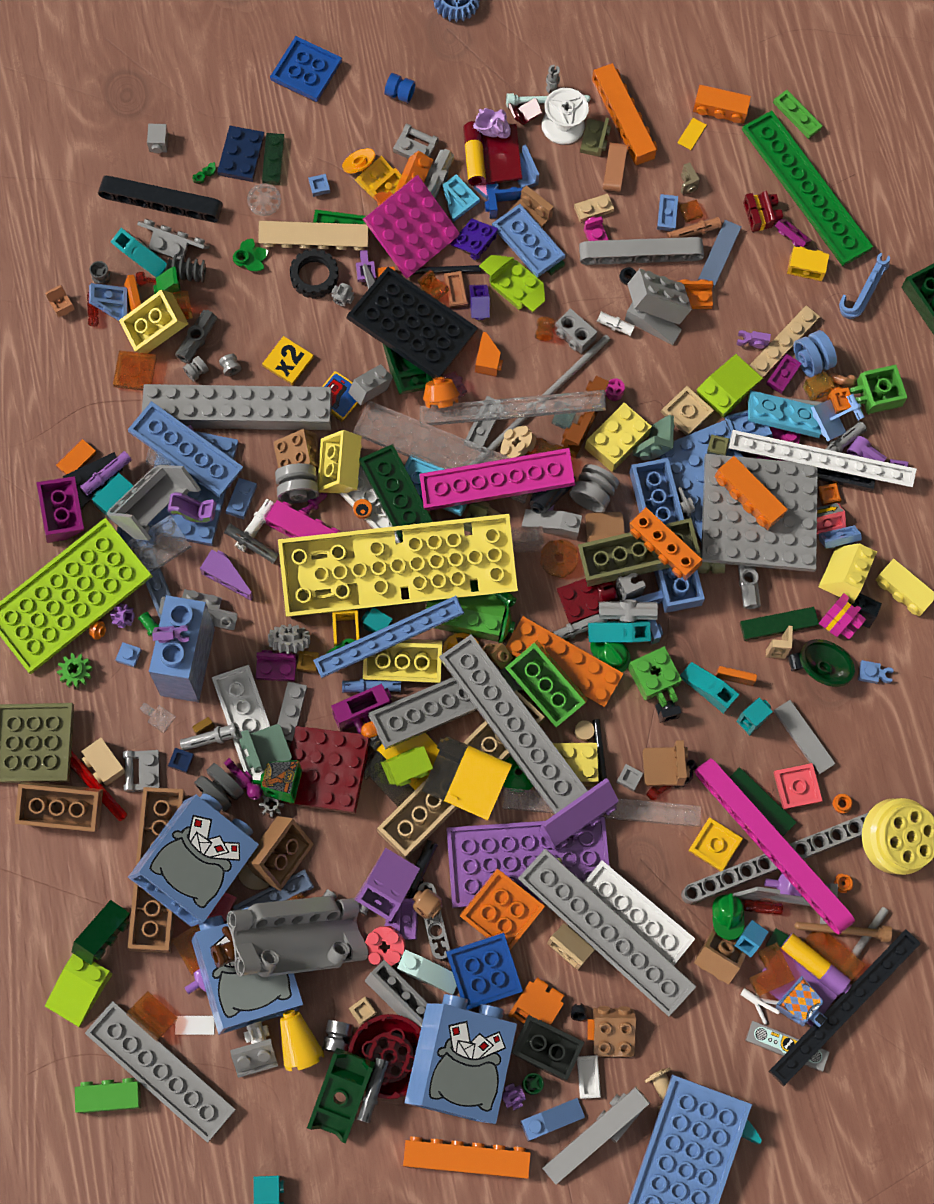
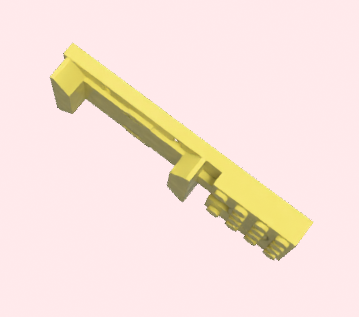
[278,514,518,617]

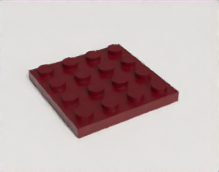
[279,726,371,814]

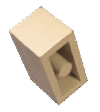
[81,738,125,786]

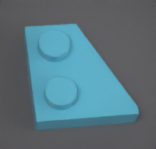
[443,174,480,222]

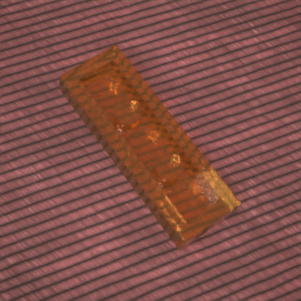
[805,931,865,981]

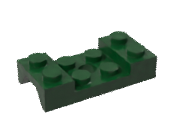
[307,1048,375,1144]

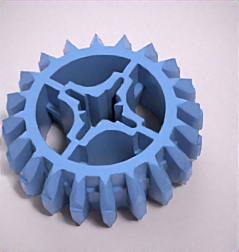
[433,0,480,23]

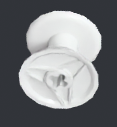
[542,88,589,144]

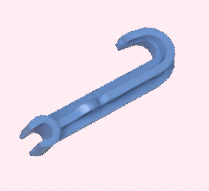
[839,253,890,319]

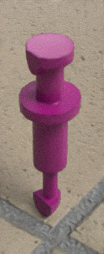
[301,493,328,515]

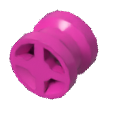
[605,378,625,401]

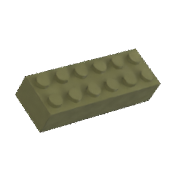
[578,518,701,587]

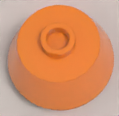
[423,377,460,408]

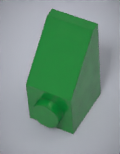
[153,267,182,300]

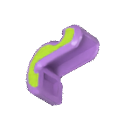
[168,492,217,523]

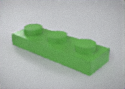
[773,90,822,139]

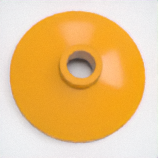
[342,148,376,173]

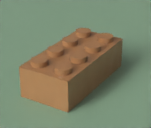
[15,782,103,832]

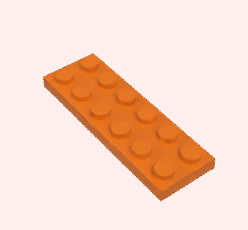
[505,616,624,707]

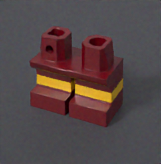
[743,191,783,232]

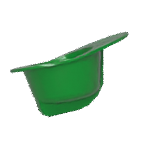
[590,642,631,672]
[712,893,745,940]

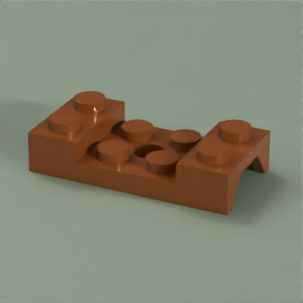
[561,376,609,458]

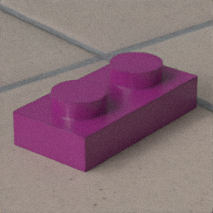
[775,218,812,247]
[766,354,801,394]

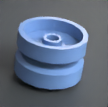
[793,330,837,377]

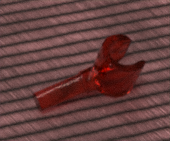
[135,272,156,286]
[646,786,673,801]

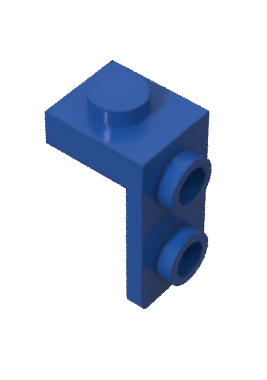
[485,187,523,219]

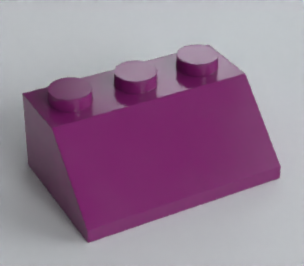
[36,476,84,543]

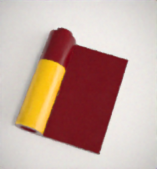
[463,121,522,186]

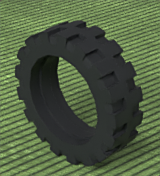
[290,249,339,299]

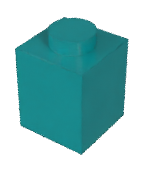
[362,607,393,633]

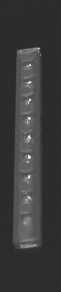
[419,390,606,426]
[502,788,701,827]

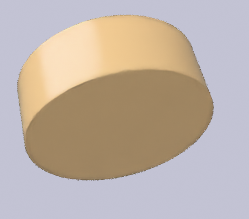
[575,721,595,741]

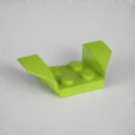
[479,255,545,312]

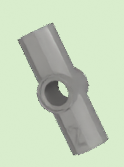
[425,149,454,199]
[738,565,761,609]
[599,599,658,622]

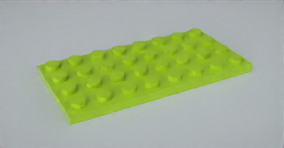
[0,518,153,674]

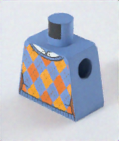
[775,976,827,1027]

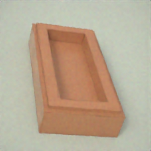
[444,271,468,309]

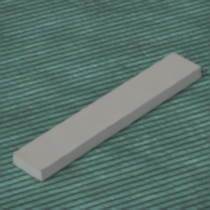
[542,1087,650,1184]

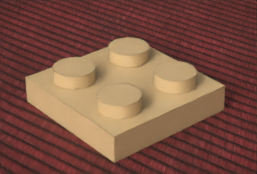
[661,386,714,436]

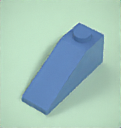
[520,1098,585,1141]

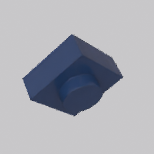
[168,748,194,774]

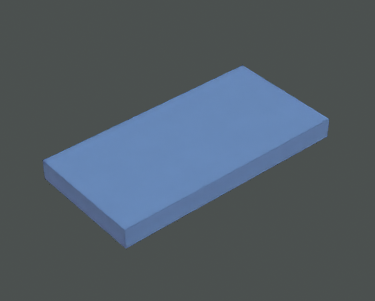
[492,204,566,278]

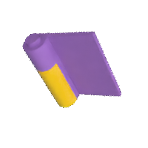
[755,933,852,1027]

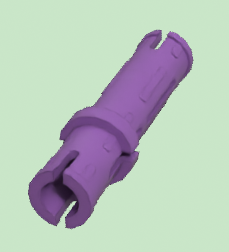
[80,451,132,496]

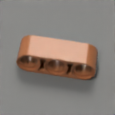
[603,142,627,192]

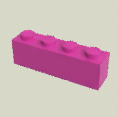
[265,500,341,538]

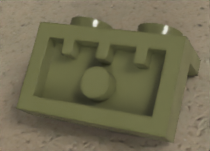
[580,117,611,157]

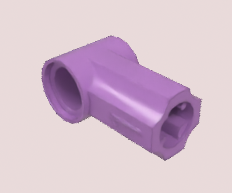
[847,436,887,462]

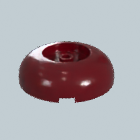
[348,1014,421,1099]

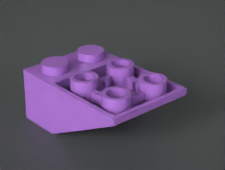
[354,847,420,922]

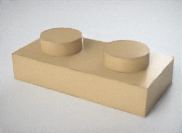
[574,194,614,223]

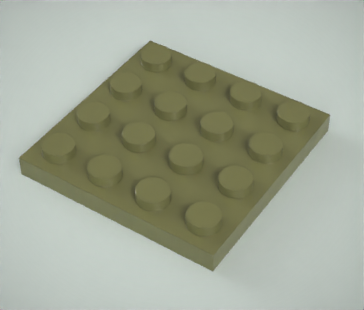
[0,703,74,783]

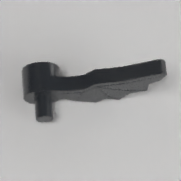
[674,759,698,788]

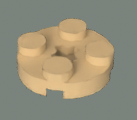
[500,426,536,459]

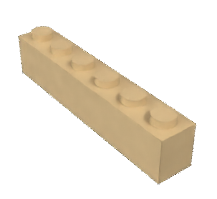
[259,221,369,250]

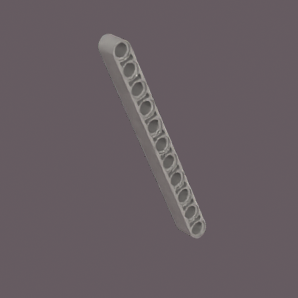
[681,812,869,904]

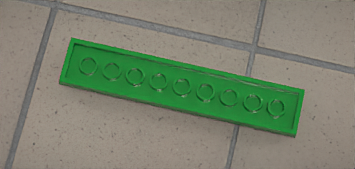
[742,110,873,267]

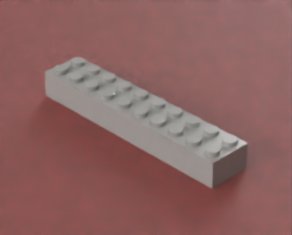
[142,384,332,430]

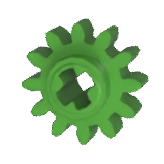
[57,653,93,688]

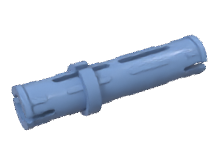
[342,679,401,693]

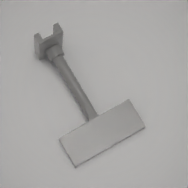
[733,883,838,924]

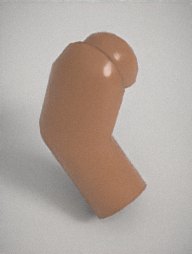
[828,372,857,388]

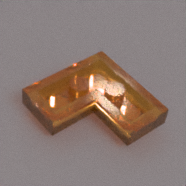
[749,943,795,997]

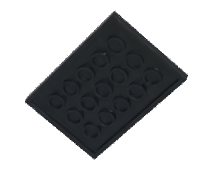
[346,267,478,378]

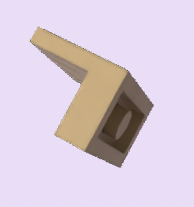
[766,626,793,659]

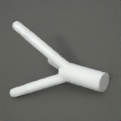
[740,988,780,1025]

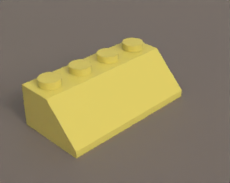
[363,639,442,683]

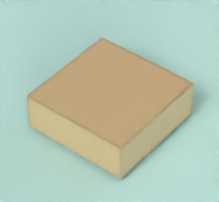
[349,997,377,1026]

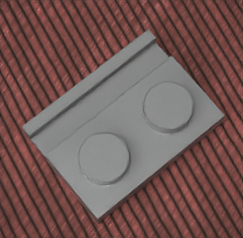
[230,1039,278,1078]

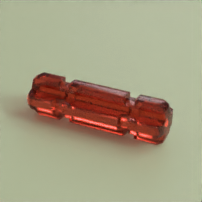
[87,292,99,327]
[744,900,783,915]

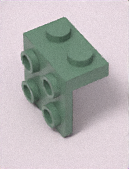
[633,415,675,461]
[239,724,292,772]

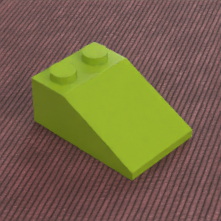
[696,354,763,419]
[45,954,113,1027]

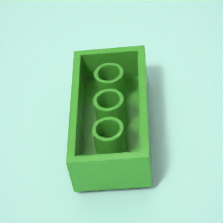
[505,640,588,727]

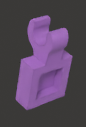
[356,250,376,283]
[737,330,771,349]
[152,625,190,643]

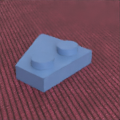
[89,283,127,321]

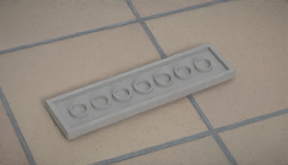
[368,661,524,750]
[85,1001,236,1143]

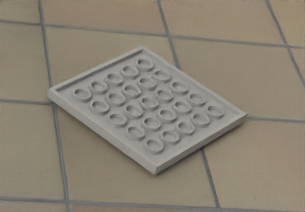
[701,454,818,572]

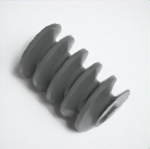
[166,255,206,283]

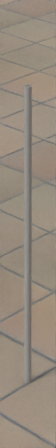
[428,335,610,513]

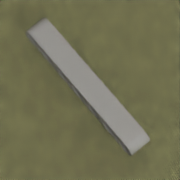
[579,237,704,265]

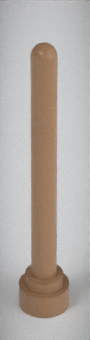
[794,922,892,942]

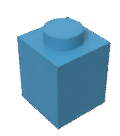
[734,920,768,957]

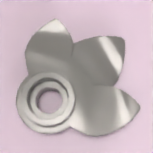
[678,487,695,519]

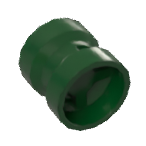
[522,1073,544,1095]

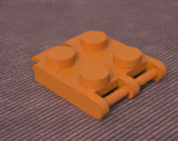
[508,977,564,1025]

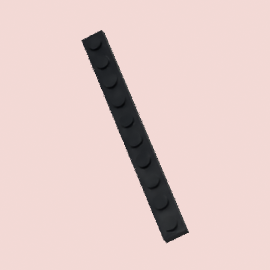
[768,929,921,1087]

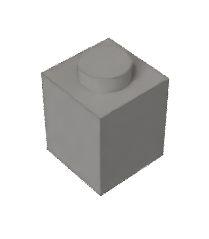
[147,124,168,153]

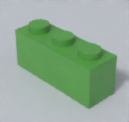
[75,1078,141,1113]

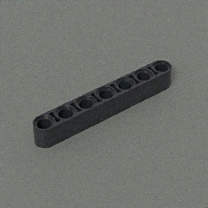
[98,175,223,222]

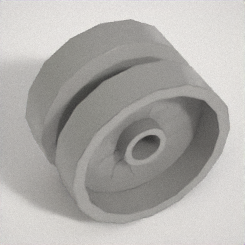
[275,463,319,503]

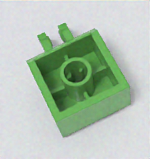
[849,365,908,414]
[628,646,682,707]

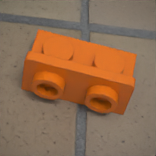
[677,279,713,309]

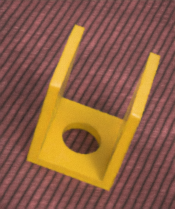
[332,610,360,647]

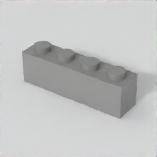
[365,960,427,1028]

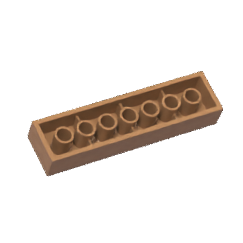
[128,787,186,953]

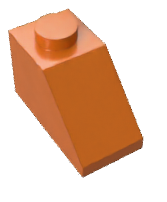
[475,332,503,377]

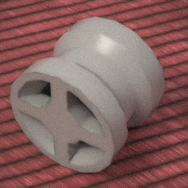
[219,354,242,376]

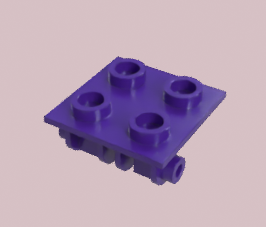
[450,218,499,260]

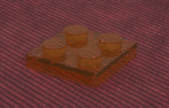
[113,350,157,391]

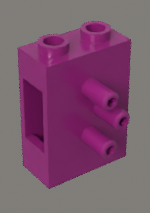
[331,683,392,734]

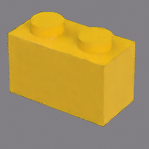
[787,246,829,281]

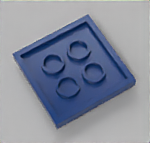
[270,36,342,102]
[446,932,523,1010]

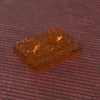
[172,925,200,976]
[126,991,178,1041]

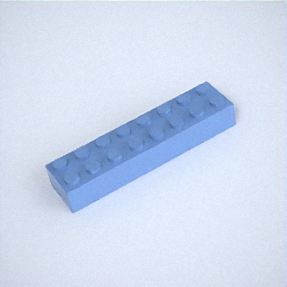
[629,458,705,613]

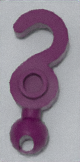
[224,758,263,800]

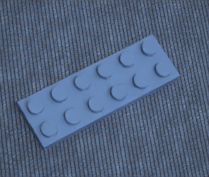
[128,401,243,497]

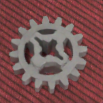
[268,624,310,654]

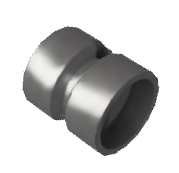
[322,1020,354,1052]

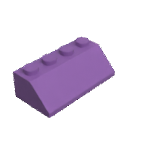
[539,778,619,850]

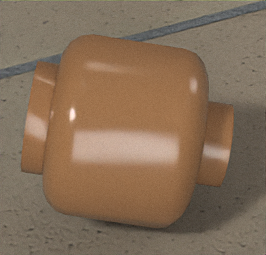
[412,889,443,919]

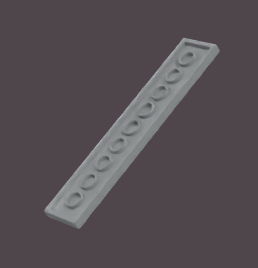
[439,635,588,814]
[518,848,696,1016]

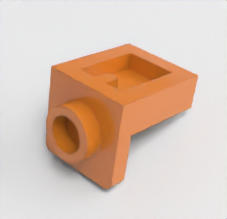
[827,387,851,414]

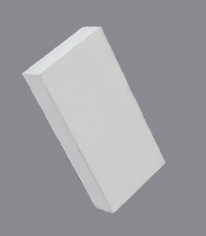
[577,1055,601,1099]

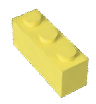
[875,558,934,617]

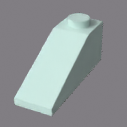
[397,950,457,995]

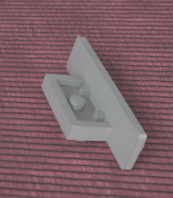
[137,219,210,260]
[159,589,238,630]

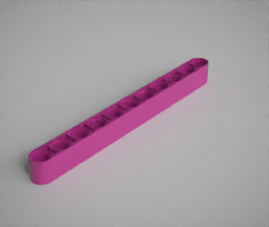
[694,758,855,935]

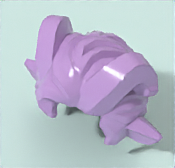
[473,108,511,138]

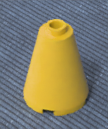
[280,1009,324,1071]

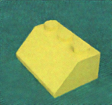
[317,430,362,493]
[818,543,877,603]

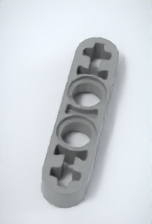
[418,882,450,960]

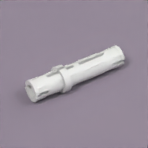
[235,499,275,552]

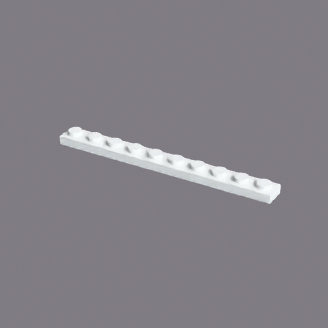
[728,430,917,487]

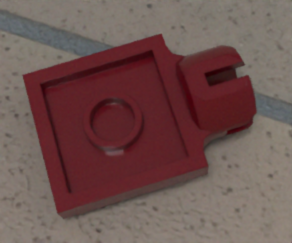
[557,578,617,624]

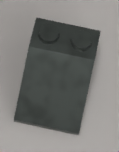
[511,1015,584,1082]

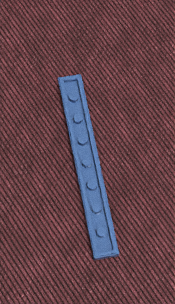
[313,596,464,678]

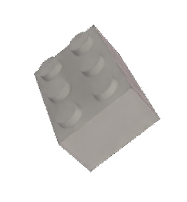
[627,268,692,324]

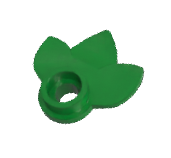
[233,239,268,272]

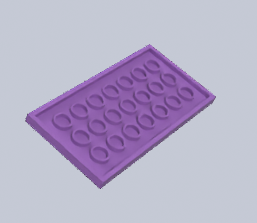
[447,817,609,908]

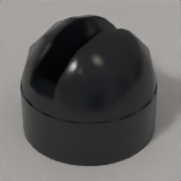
[571,1003,587,1021]

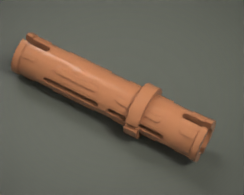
[667,217,721,238]

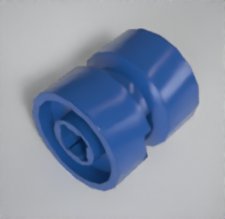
[384,73,416,103]

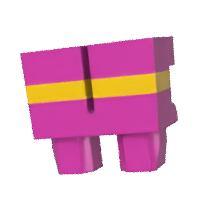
[819,593,866,639]

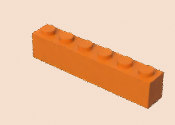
[592,63,658,166]
[403,1136,531,1179]

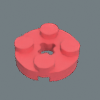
[365,926,406,966]

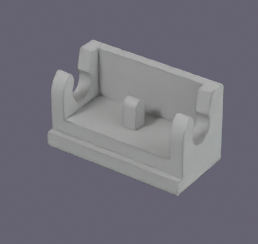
[615,573,646,600]

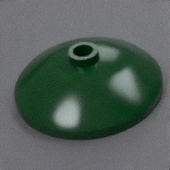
[800,639,855,687]

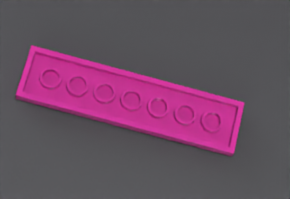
[420,448,575,511]

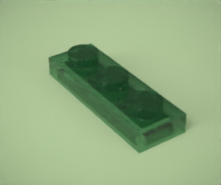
[262,133,285,185]

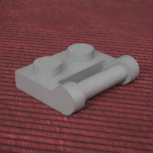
[393,123,439,159]
[123,750,160,792]

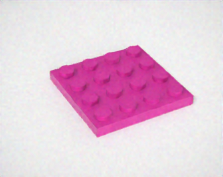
[363,175,460,278]

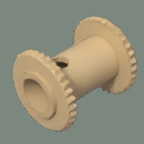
[645,1068,671,1109]

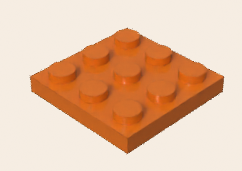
[460,868,545,950]

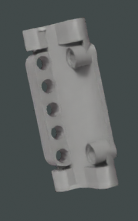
[227,896,368,977]

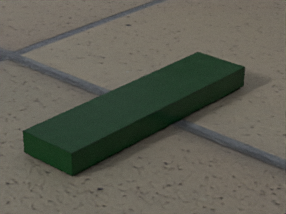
[740,607,819,641]
[730,767,797,837]

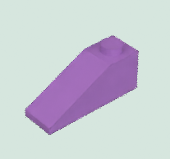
[200,549,253,601]

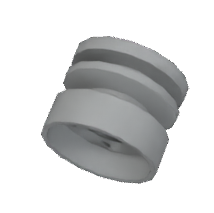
[570,464,619,513]

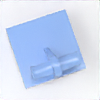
[811,393,865,441]

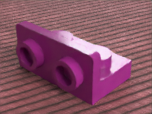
[256,650,297,682]

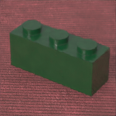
[71,900,130,965]

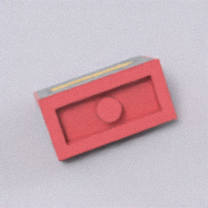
[817,502,846,535]

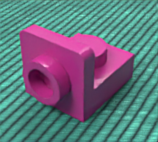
[584,216,608,241]

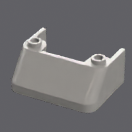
[107,465,201,541]

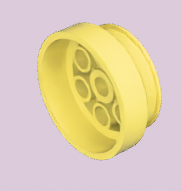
[862,798,934,875]

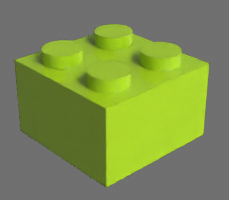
[381,746,433,787]

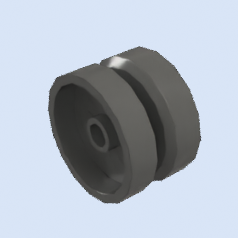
[194,763,245,813]

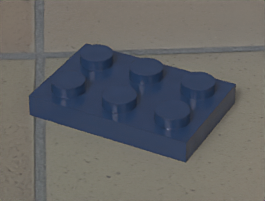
[217,125,265,182]

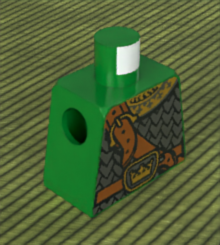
[253,760,302,803]

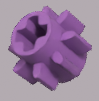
[110,604,135,628]
[502,1083,526,1110]

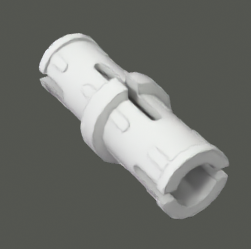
[597,311,635,336]

